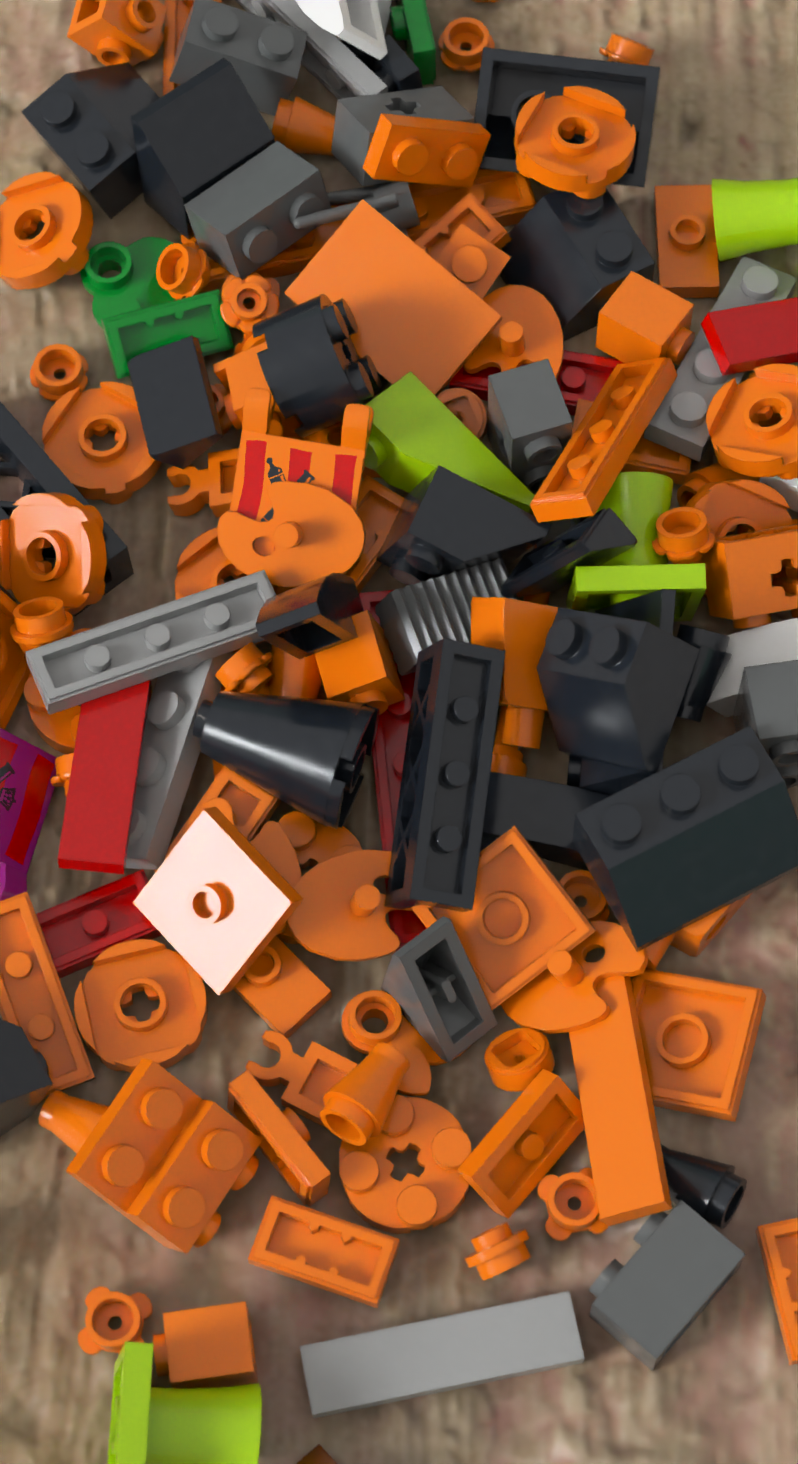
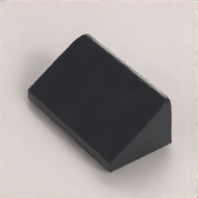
[128,336,223,469]
[500,508,637,599]

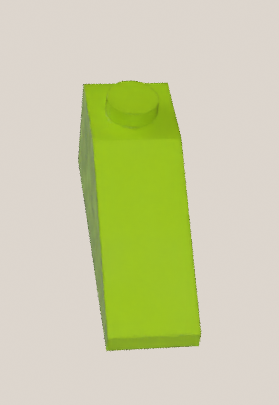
[364,371,535,514]

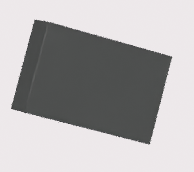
[381,916,498,1063]

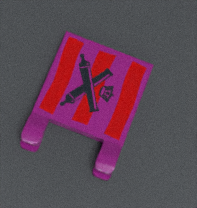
[0,728,57,901]

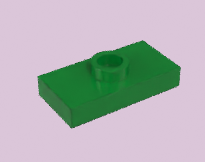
[389,0,436,85]
[101,289,234,379]

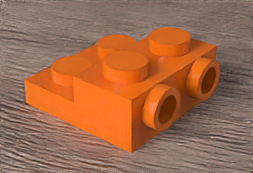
[65,1058,262,1254]

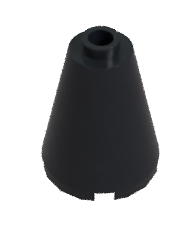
[193,691,380,829]

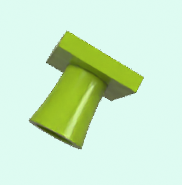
[712,178,798,263]
[566,471,707,622]
[107,1341,262,1464]

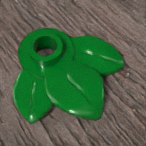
[80,237,176,329]

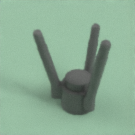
[293,181,420,237]

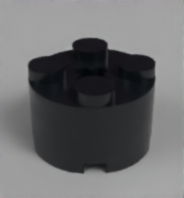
[252,294,382,438]

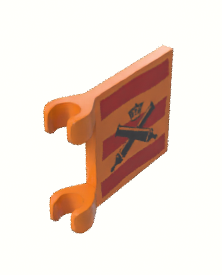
[223,387,374,575]

